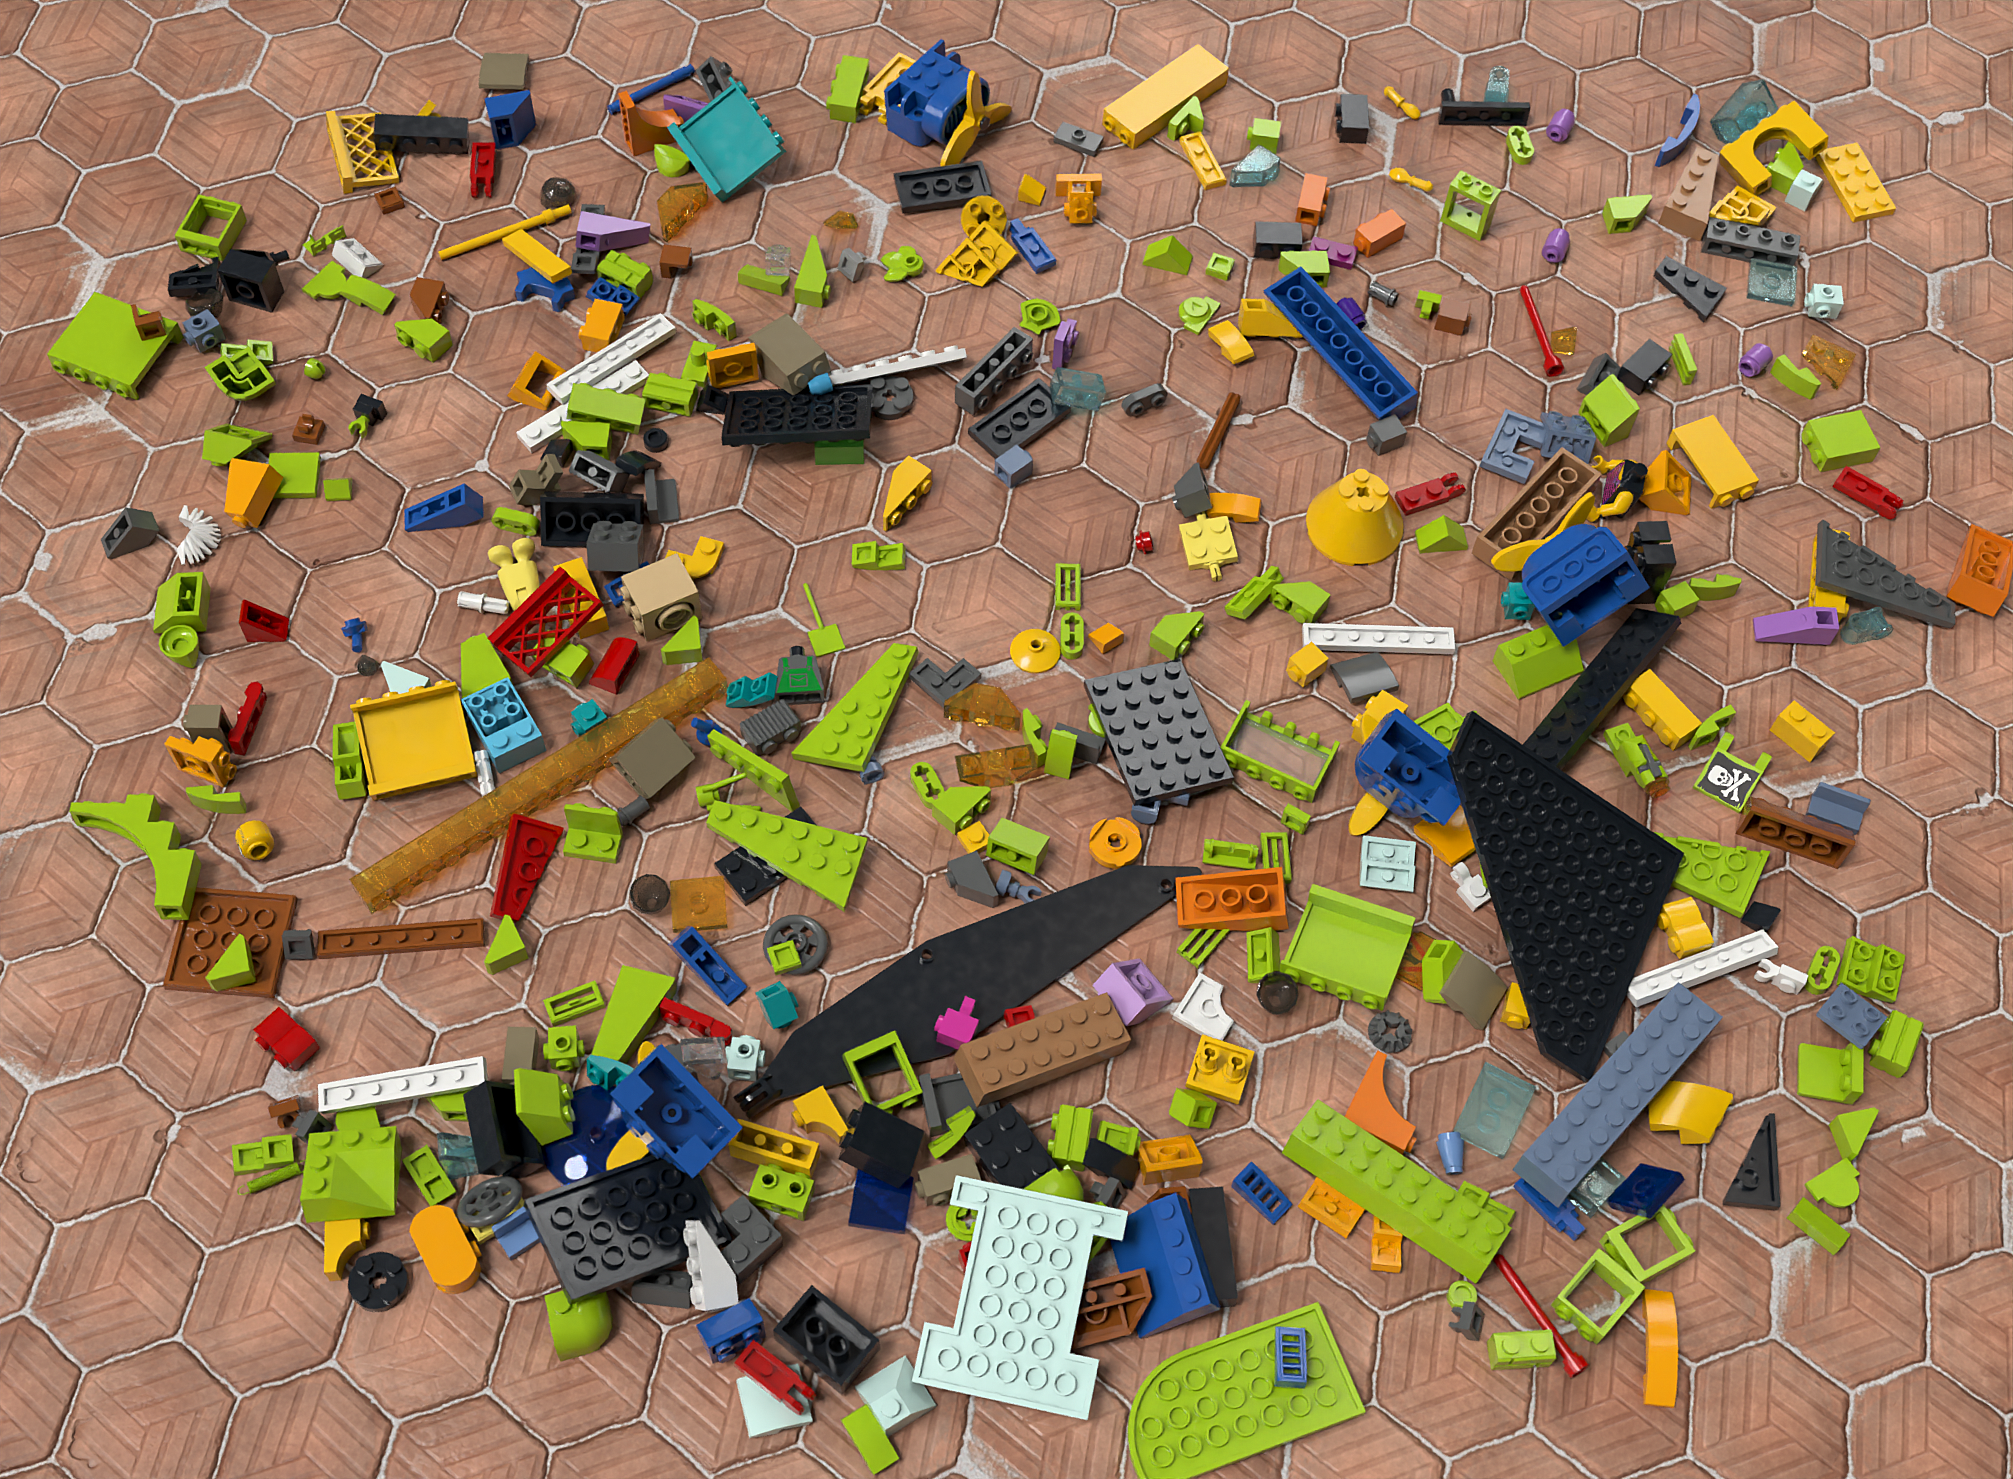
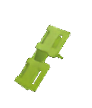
[303,225,346,256]

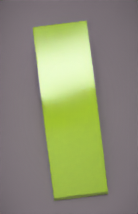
[333,721,366,800]

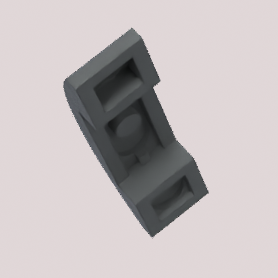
[571,204,605,274]

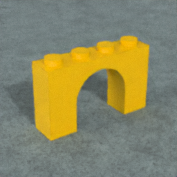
[1719,101,1828,196]

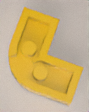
[665,536,725,582]

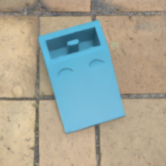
[460,677,546,773]

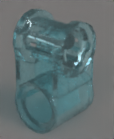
[1483,66,1510,102]
[1840,607,1894,645]

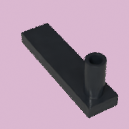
[1438,88,1531,126]

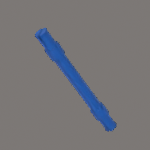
[607,64,695,115]

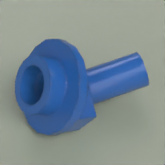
[341,617,368,653]
[691,718,722,746]

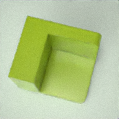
[1169,1088,1217,1129]

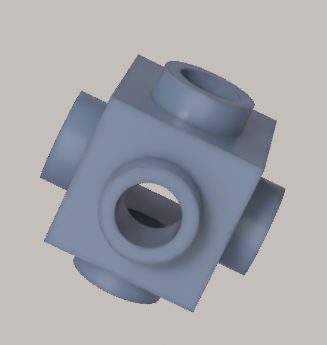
[182,309,226,353]

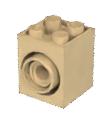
[620,554,702,642]

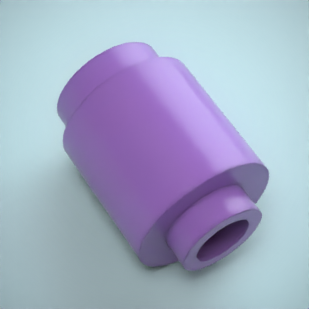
[1546,109,1575,142]
[1542,228,1570,262]
[1738,343,1773,377]

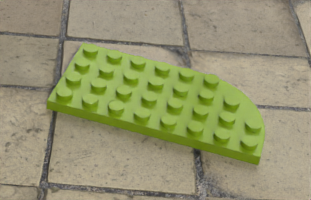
[1127,1302,1366,1479]

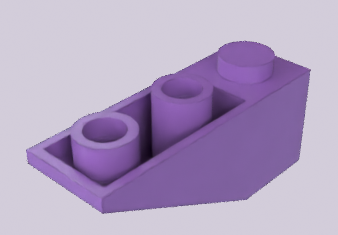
[576,211,651,251]
[1753,607,1839,645]

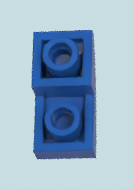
[586,277,640,316]

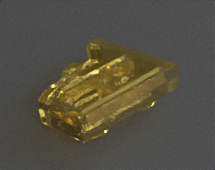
[1801,334,1856,390]

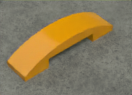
[1642,1289,1678,1408]

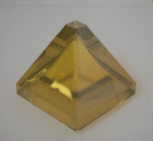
[823,210,858,229]
[1550,327,1577,355]

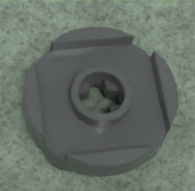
[871,376,913,420]

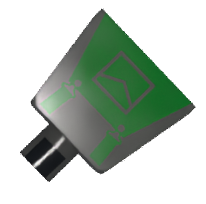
[775,646,825,705]

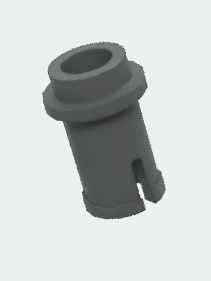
[1368,281,1399,306]
[617,795,650,827]

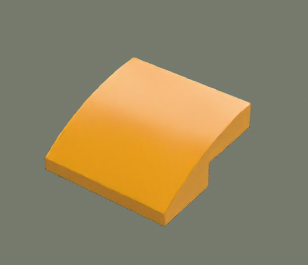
[1414,805,1476,867]
[1298,1177,1365,1238]

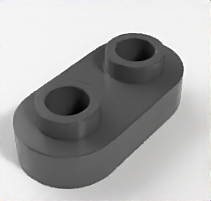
[1121,383,1167,416]

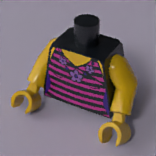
[1587,455,1648,522]

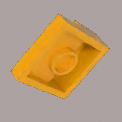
[706,343,759,388]
[164,736,237,788]

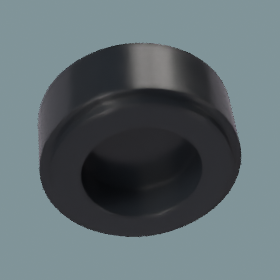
[643,428,668,453]

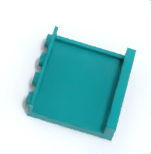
[667,76,787,202]

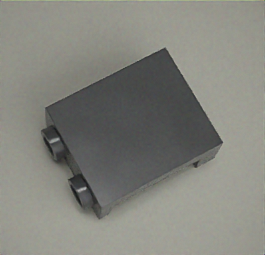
[919,1073,1000,1137]

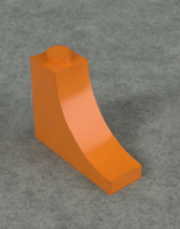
[618,90,684,157]
[1344,1050,1417,1155]

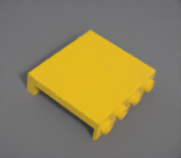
[350,680,478,801]

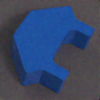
[515,267,575,312]

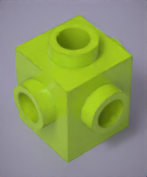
[543,1025,585,1071]

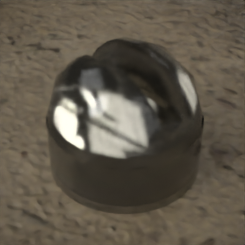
[357,655,380,677]

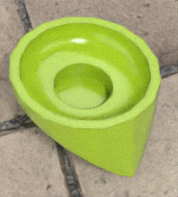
[654,144,691,178]
[159,625,199,668]

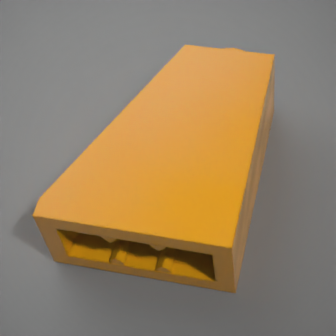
[224,458,283,528]

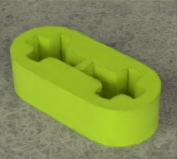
[1506,126,1534,165]
[491,507,540,536]
[1060,612,1084,660]
[910,762,945,809]
[1804,946,1840,995]

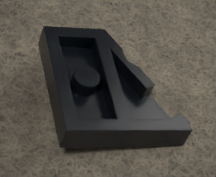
[167,257,221,297]

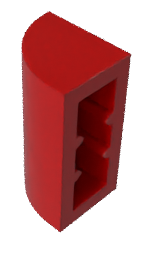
[589,637,640,695]

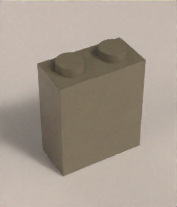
[609,717,696,799]

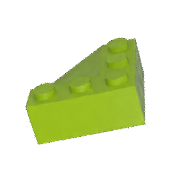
[300,1126,402,1223]

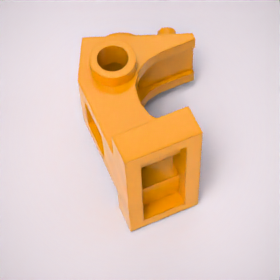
[1055,174,1102,223]

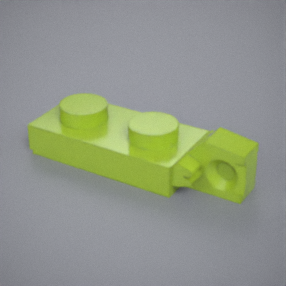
[1224,566,1284,619]

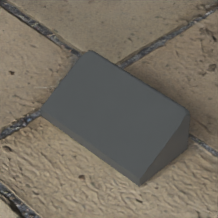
[1577,353,1621,395]
[632,1270,693,1309]

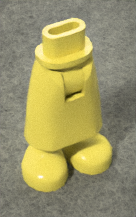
[488,538,540,611]

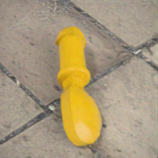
[1384,86,1421,120]
[1389,168,1433,192]

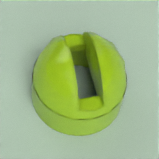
[304,358,325,379]

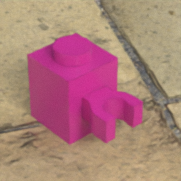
[934,996,979,1050]

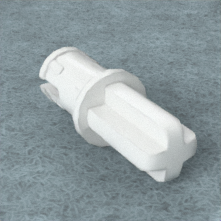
[457,591,510,614]

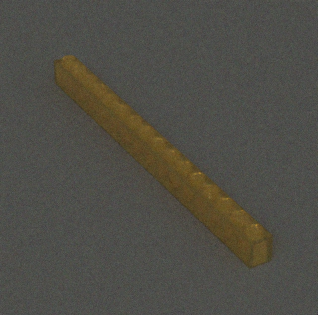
[349,657,728,914]

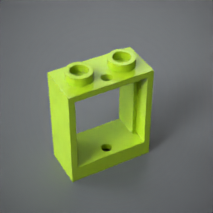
[1440,170,1501,241]
[174,194,247,261]
[842,1031,922,1114]
[1599,1202,1695,1285]
[1551,1248,1645,1345]

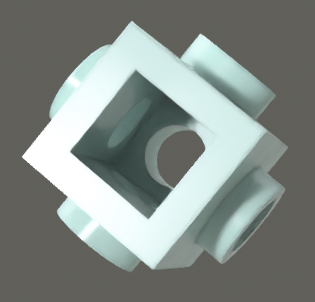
[1804,284,1844,319]
[724,1035,766,1081]

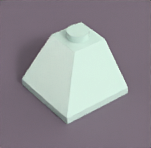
[855,1356,936,1438]

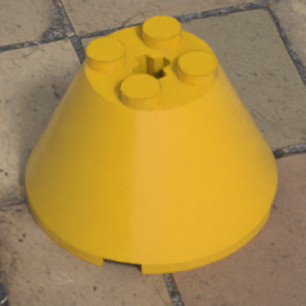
[1306,469,1404,566]

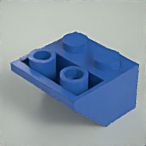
[484,90,536,150]
[696,1298,766,1364]

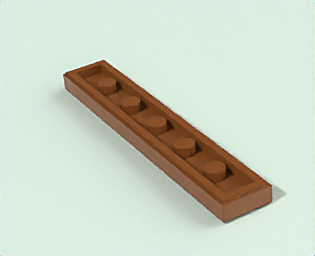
[317,918,485,959]

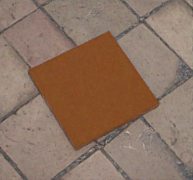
[163,887,298,998]

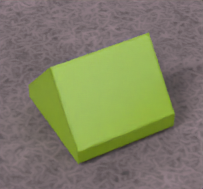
[323,478,352,501]

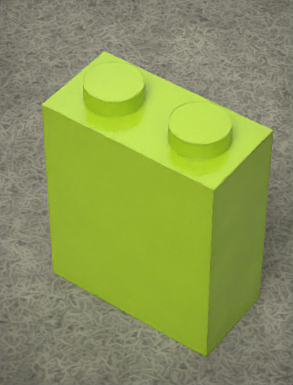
[1801,410,1880,472]

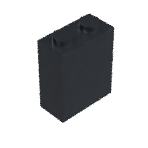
[838,1101,925,1189]

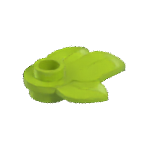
[880,246,924,281]

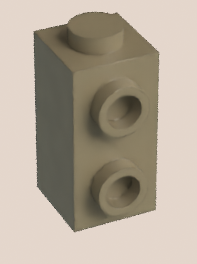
[502,1027,540,1085]
[914,1154,981,1206]

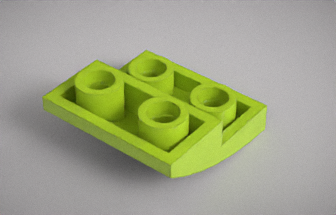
[1836,936,1906,1003]

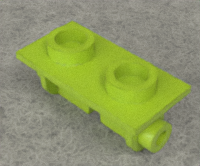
[1202,838,1258,870]

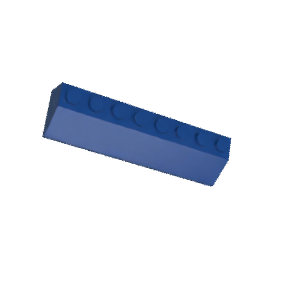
[1264,267,1418,420]

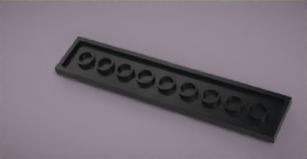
[1523,608,1681,770]

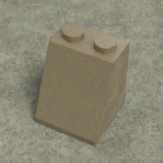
[748,313,831,395]

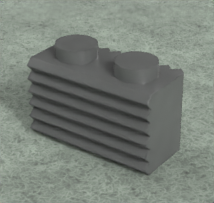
[569,450,630,493]
[740,699,801,756]

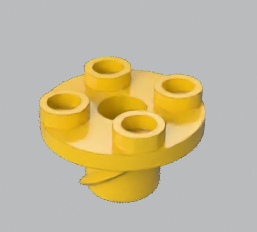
[961,196,1007,237]

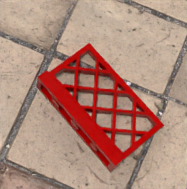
[487,567,604,678]

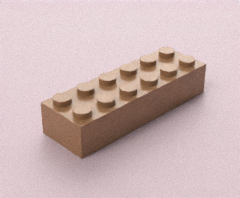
[1471,447,1602,581]
[954,992,1131,1108]

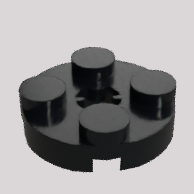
[348,1252,409,1312]

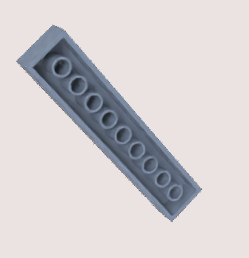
[1513,982,1723,1208]

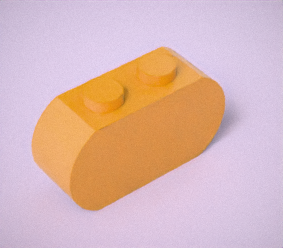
[409,1205,482,1294]

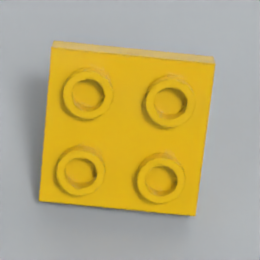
[1185,1034,1255,1104]

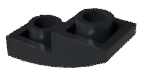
[615,451,662,476]
[1082,1138,1140,1189]

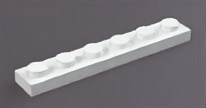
[546,313,676,404]
[829,345,967,386]
[516,360,649,453]
[1302,623,1455,654]
[1626,929,1778,1007]
[318,1056,488,1114]

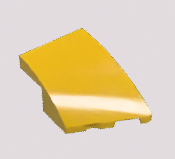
[1709,185,1776,226]
[935,220,1019,287]
[1648,1081,1733,1144]

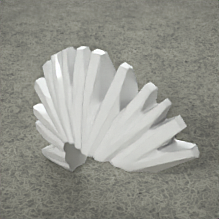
[177,505,221,565]

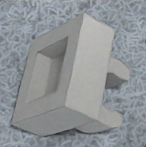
[837,248,867,282]

